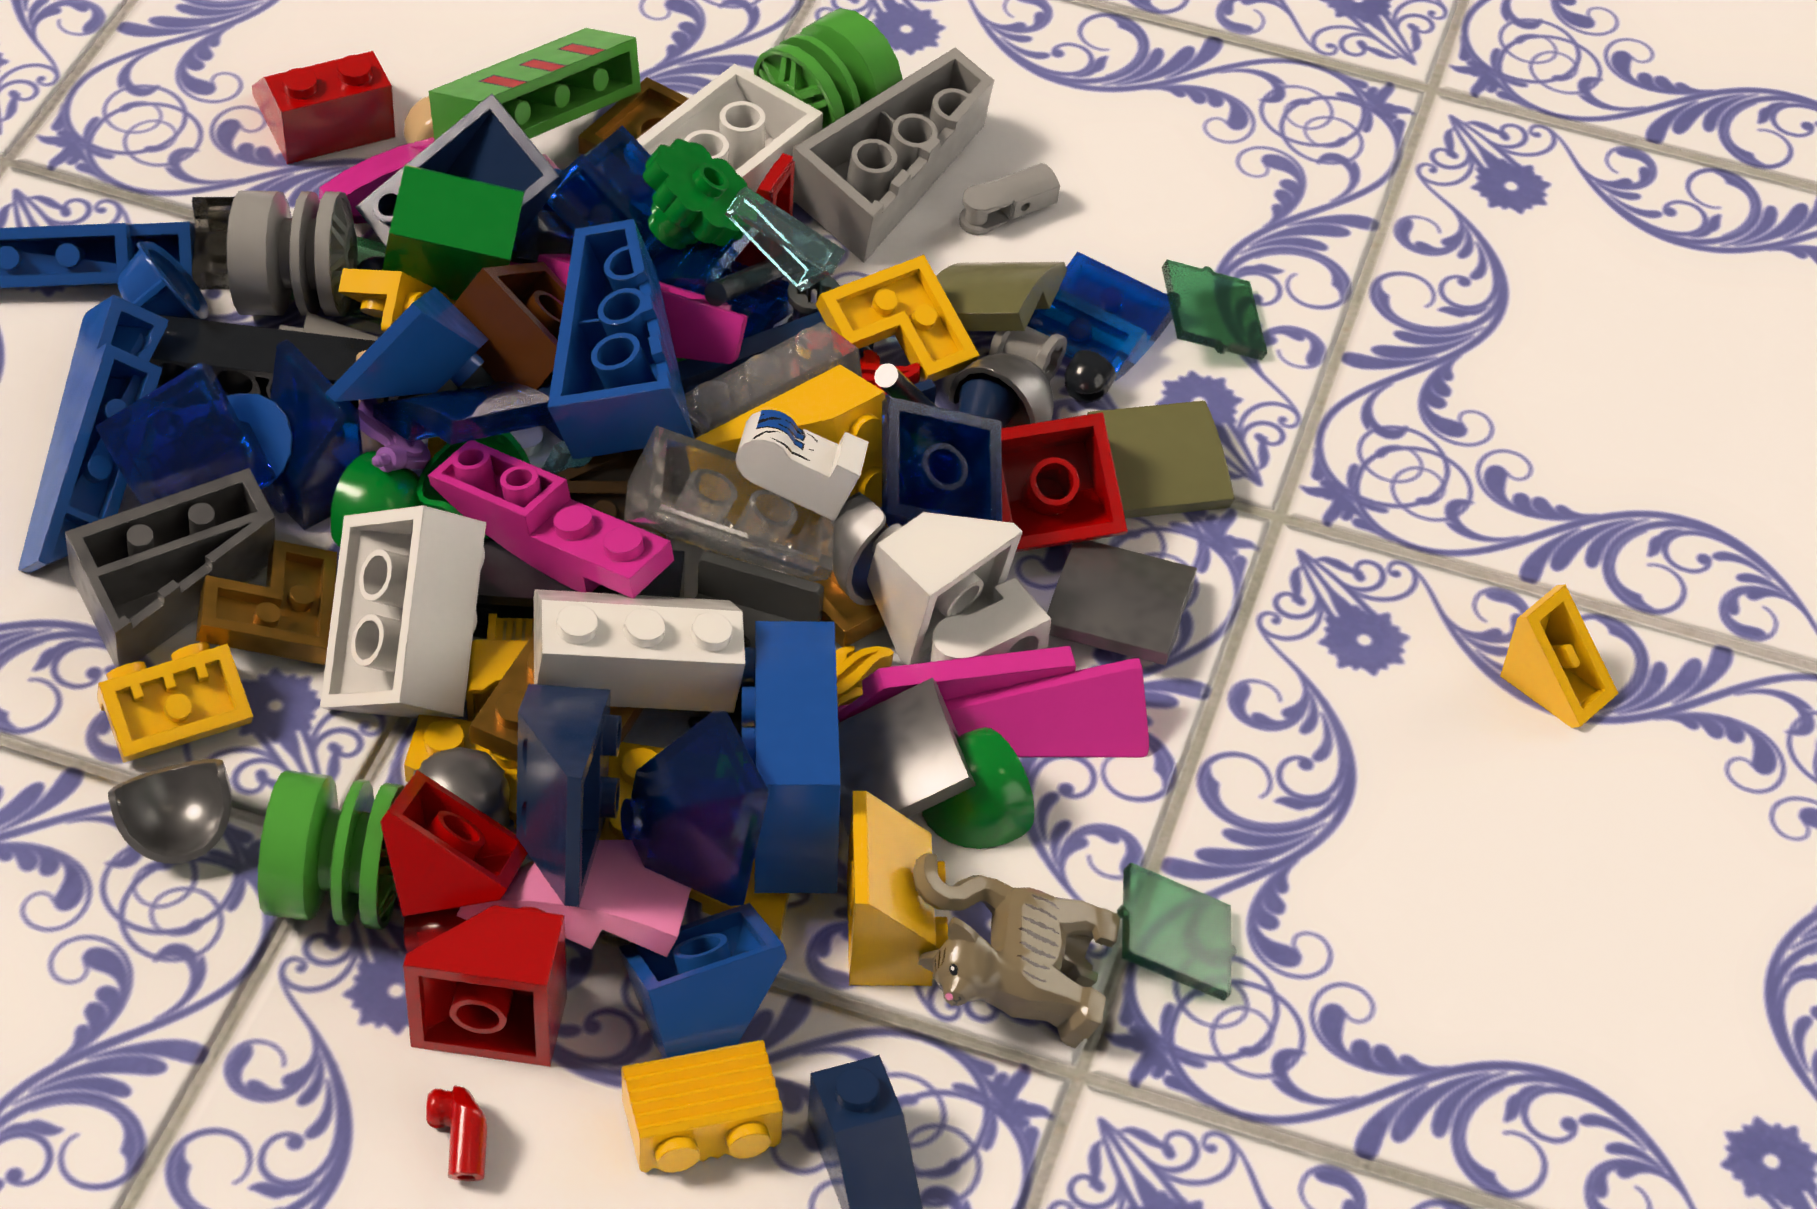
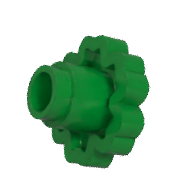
[643,139,758,250]

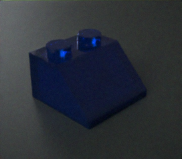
[882,396,1002,527]

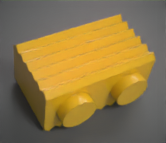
[621,1040,783,1173]

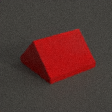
[380,770,528,916]

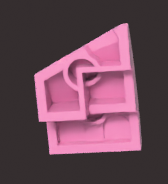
[456,839,700,957]

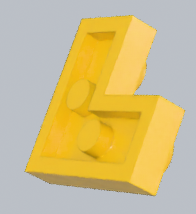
[815,254,980,382]

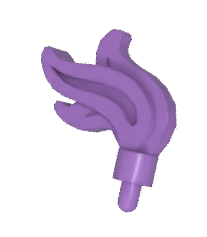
[353,398,431,472]

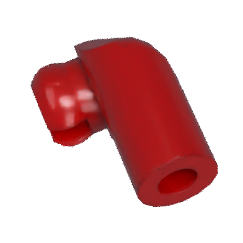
[426,1086,488,1181]

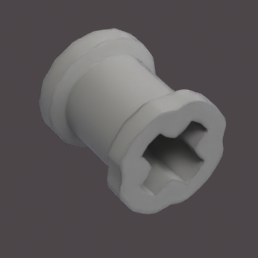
[989,326,1067,382]

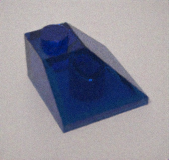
[264,339,363,530]
[620,711,769,906]

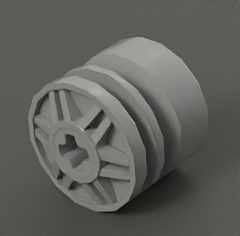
[227,191,358,316]

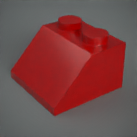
[252,51,396,164]
[973,412,1128,552]
[403,905,567,1067]

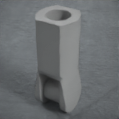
[959,163,1060,235]

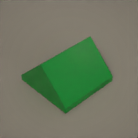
[382,164,525,300]

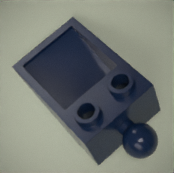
[355,94,563,270]
[516,684,622,907]

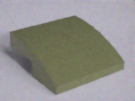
[936,262,1067,331]
[1087,400,1235,519]

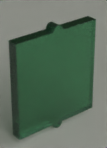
[1161,259,1268,360]
[1117,863,1237,1001]

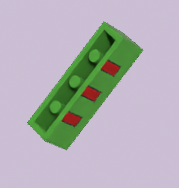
[428,28,641,140]

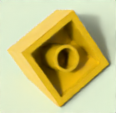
[846,791,948,986]

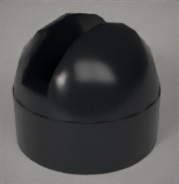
[1064,350,1116,403]

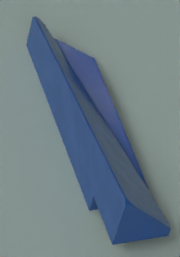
[0,222,198,289]
[18,295,169,573]

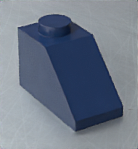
[808,1055,923,1209]

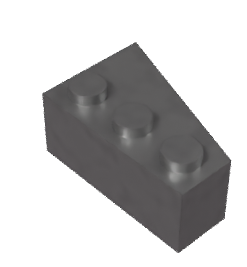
[65,468,276,668]

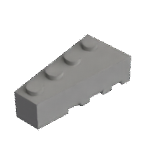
[792,47,994,263]

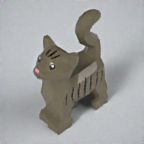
[913,853,1121,1048]

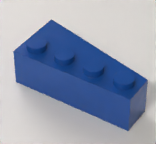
[547,219,695,459]
[741,621,841,893]

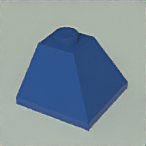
[326,287,489,402]
[619,903,787,1058]

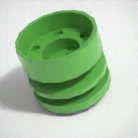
[754,8,903,129]
[258,770,404,930]

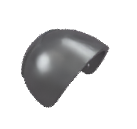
[949,353,1054,424]
[827,492,887,606]
[108,759,232,864]

